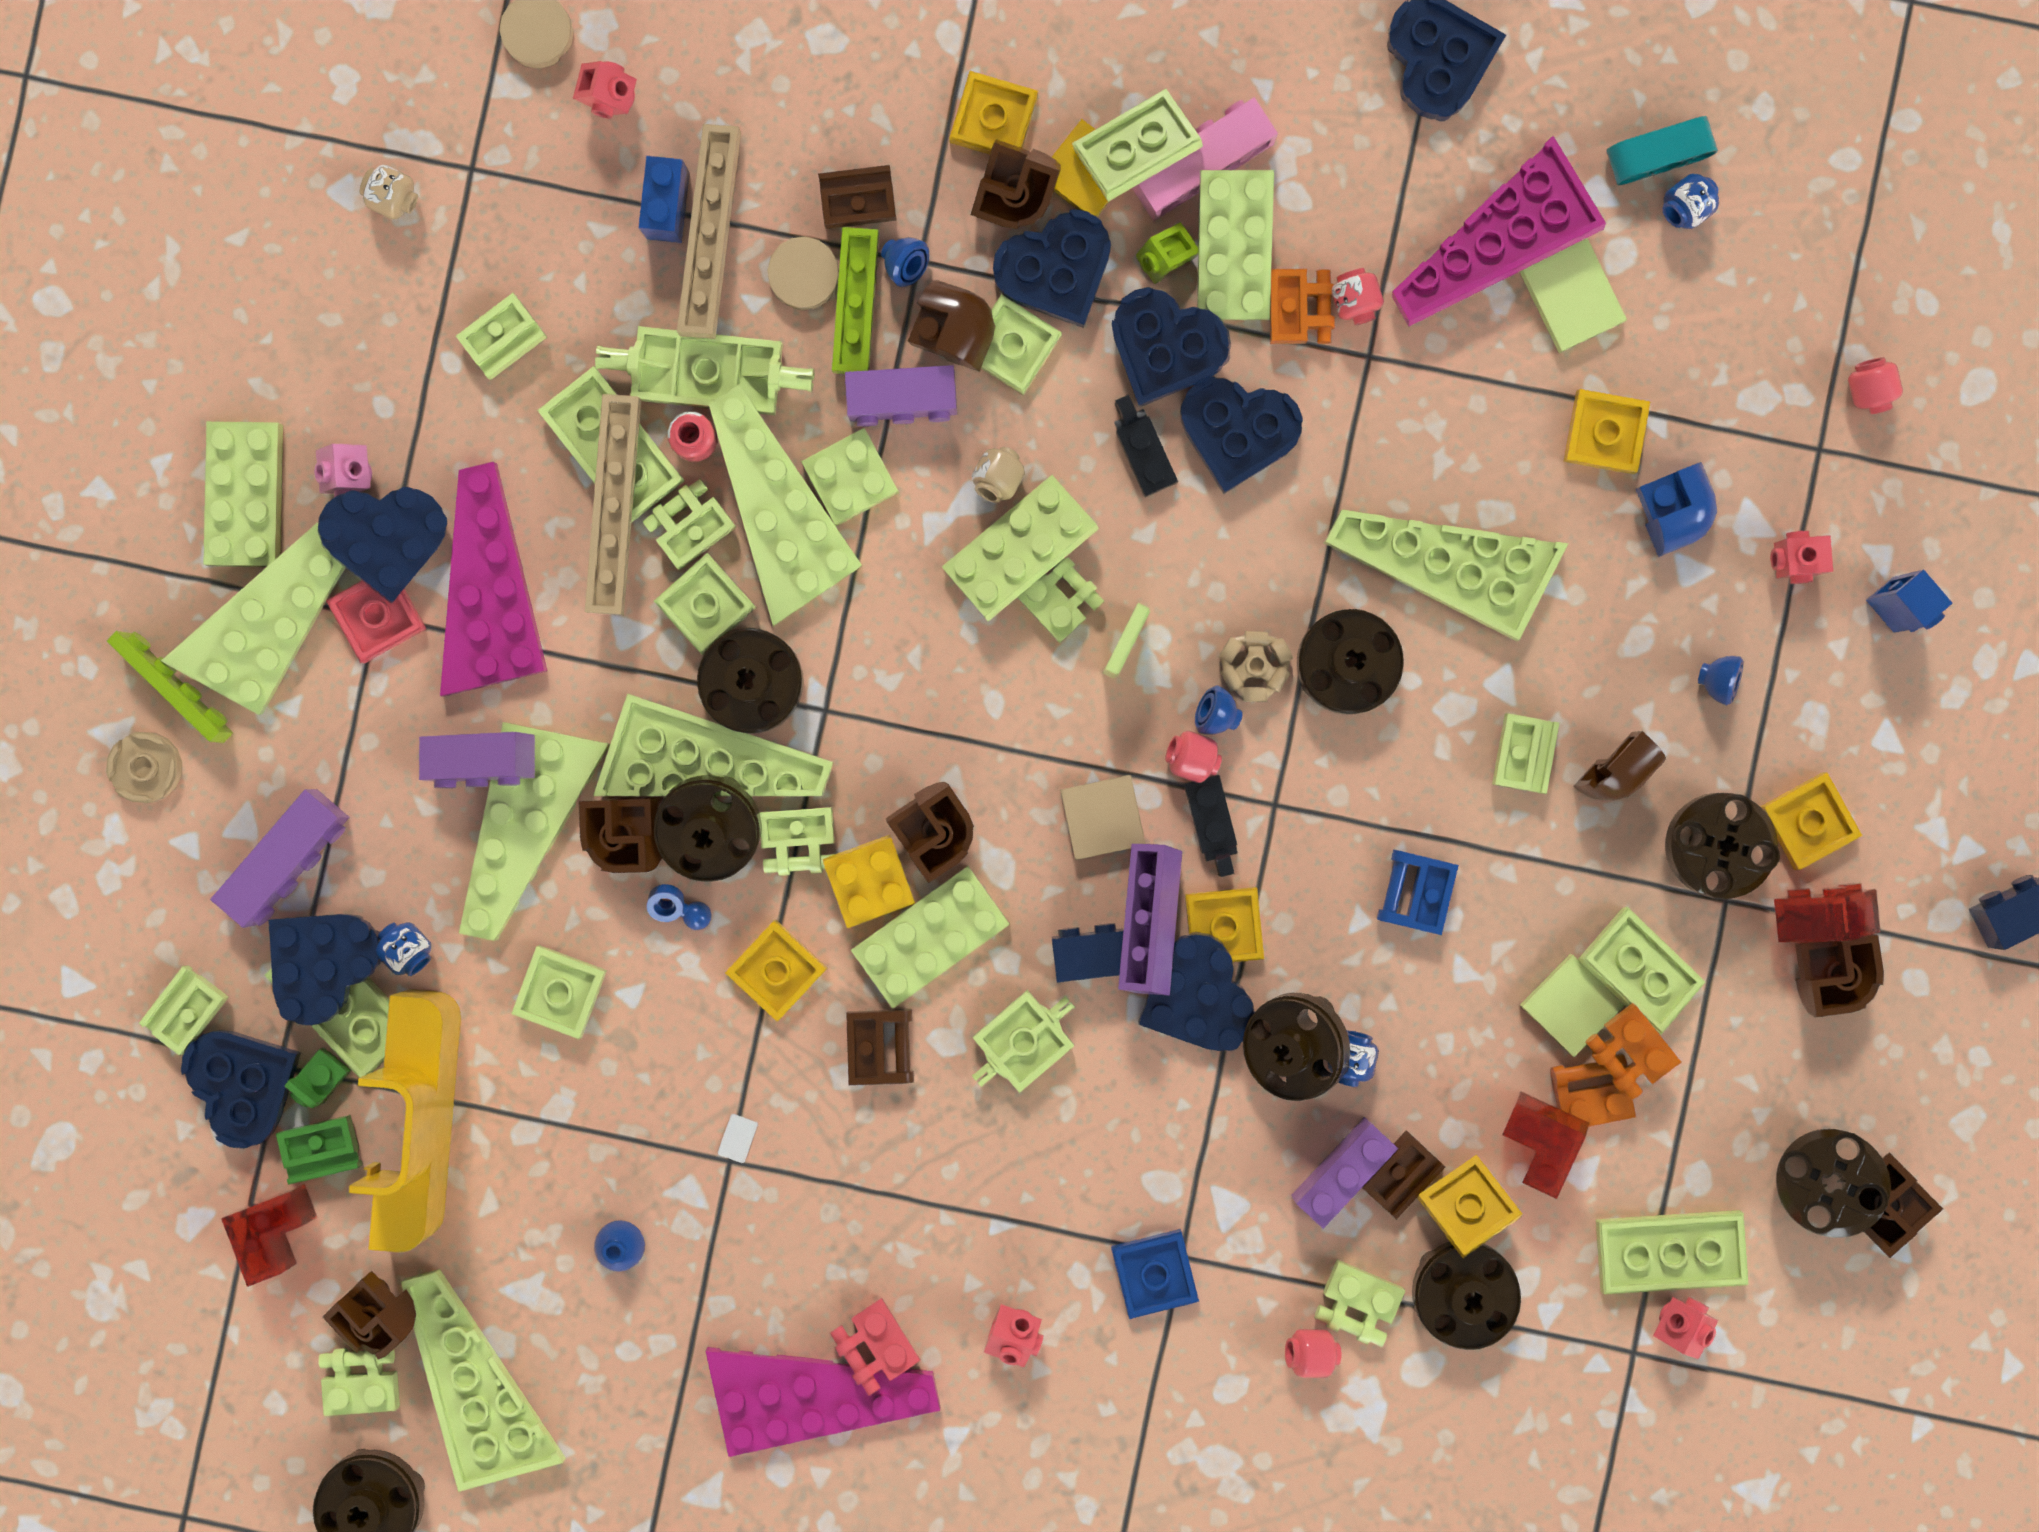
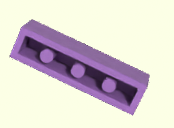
[210,789,350,928]
[1118,844,1182,996]

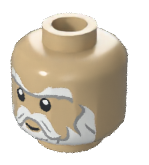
[359,165,418,220]
[972,447,1025,503]

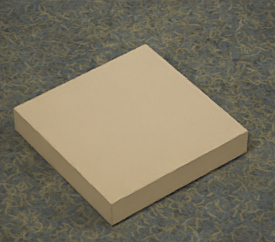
[1060,775,1146,860]

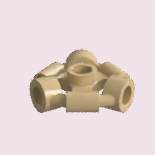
[1219,631,1293,702]

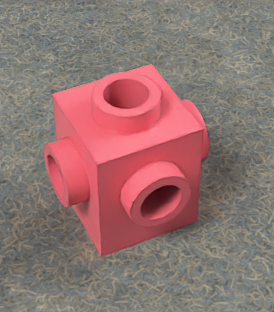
[573,61,637,119]
[1770,531,1833,584]
[1653,1297,1719,1359]
[984,1304,1044,1367]

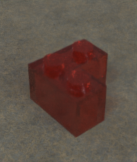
[1774,883,1881,943]
[1502,1091,1589,1199]
[221,1184,317,1287]

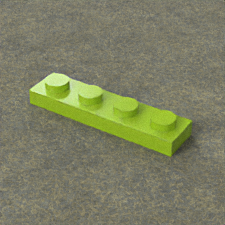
[832,227,879,374]
[107,631,233,743]

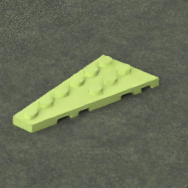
[709,384,862,626]
[1324,510,1568,641]
[161,522,345,715]
[593,694,834,796]
[459,722,610,941]
[401,1269,566,1492]

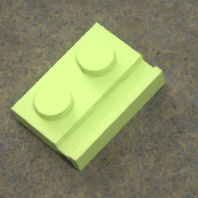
[456,293,547,380]
[1492,713,1560,794]
[138,965,229,1056]

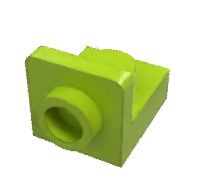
[1136,222,1198,284]

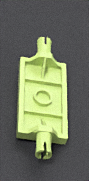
[595,326,815,415]

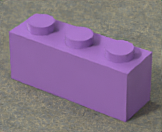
[845,365,958,427]
[419,732,535,788]
[1291,1117,1398,1229]

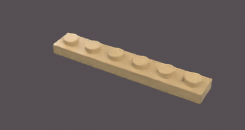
[677,124,741,339]
[585,394,641,616]

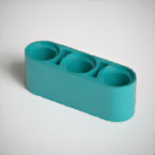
[1606,116,1718,185]

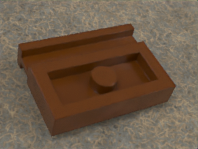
[818,165,897,229]
[1362,1130,1445,1220]

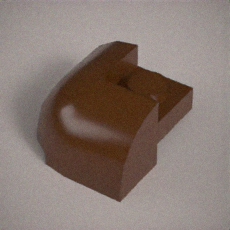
[970,139,1061,229]
[908,280,996,372]
[1574,731,1666,800]
[885,782,974,883]
[579,799,662,873]
[1795,934,1884,1017]
[1859,1152,1943,1258]
[323,1271,416,1360]

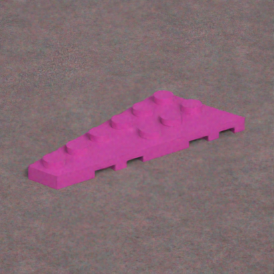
[1392,136,1606,327]
[440,461,548,697]
[706,1347,941,1457]

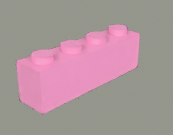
[1132,97,1278,222]

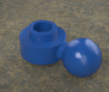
[647,884,712,930]

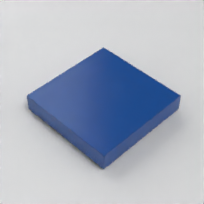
[1111,1229,1199,1319]

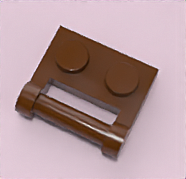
[846,1009,914,1085]

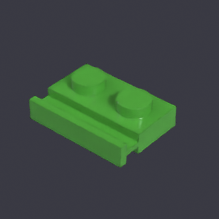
[276,1115,363,1185]

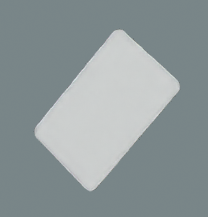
[718,1114,758,1163]

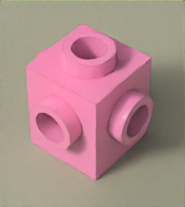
[314,444,372,497]

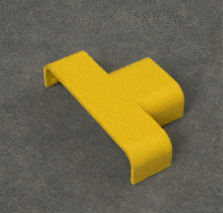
[349,989,461,1253]

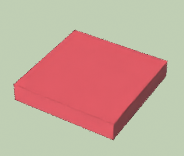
[326,580,427,664]

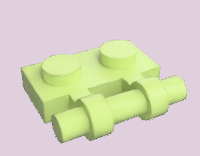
[642,479,737,570]
[1017,557,1104,643]
[759,807,835,876]
[1314,1259,1405,1347]
[319,1348,400,1416]

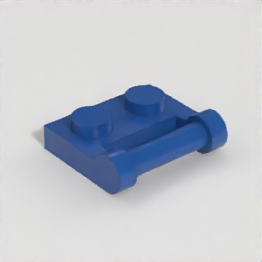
[1377,849,1459,935]

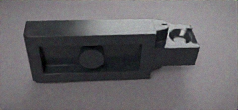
[1114,394,1178,498]
[1184,775,1238,877]

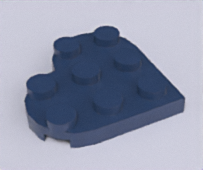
[1387,0,1506,121]
[993,209,1111,328]
[1112,287,1231,407]
[1180,377,1303,494]
[317,487,447,603]
[268,914,382,1026]
[1138,932,1255,1051]
[181,1030,301,1149]

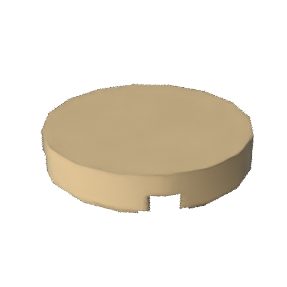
[499,0,574,69]
[767,236,839,311]
[106,732,182,803]

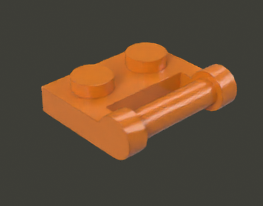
[1550,1053,1636,1131]

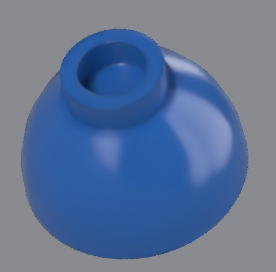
[881,237,929,287]
[1698,656,1744,706]
[1195,685,1242,735]
[594,1220,645,1272]

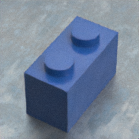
[638,156,690,243]
[1866,569,1953,633]

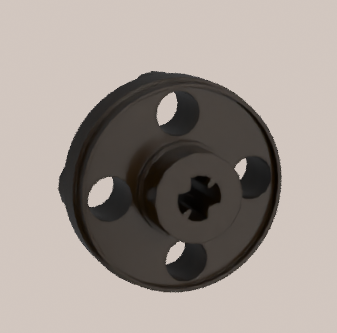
[1297,609,1404,715]
[697,628,804,734]
[654,775,762,882]
[1665,793,1780,899]
[1243,993,1350,1101]
[1776,1129,1891,1238]
[1412,1242,1521,1350]
[313,1449,425,1532]

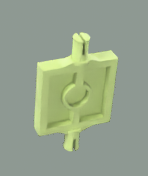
[972,989,1075,1093]

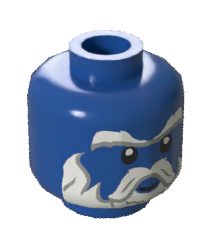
[1662,174,1719,229]
[376,922,431,976]
[1327,1030,1379,1087]

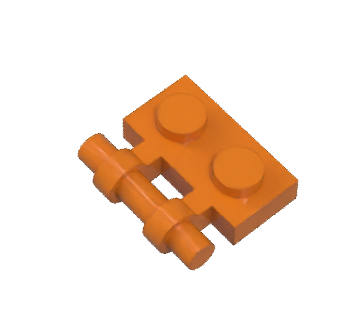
[1270,269,1335,344]
[1585,1003,1682,1099]

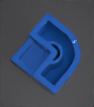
[1635,462,1717,557]

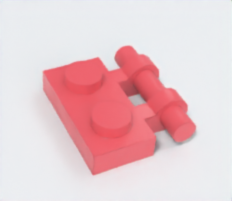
[830,1298,921,1396]

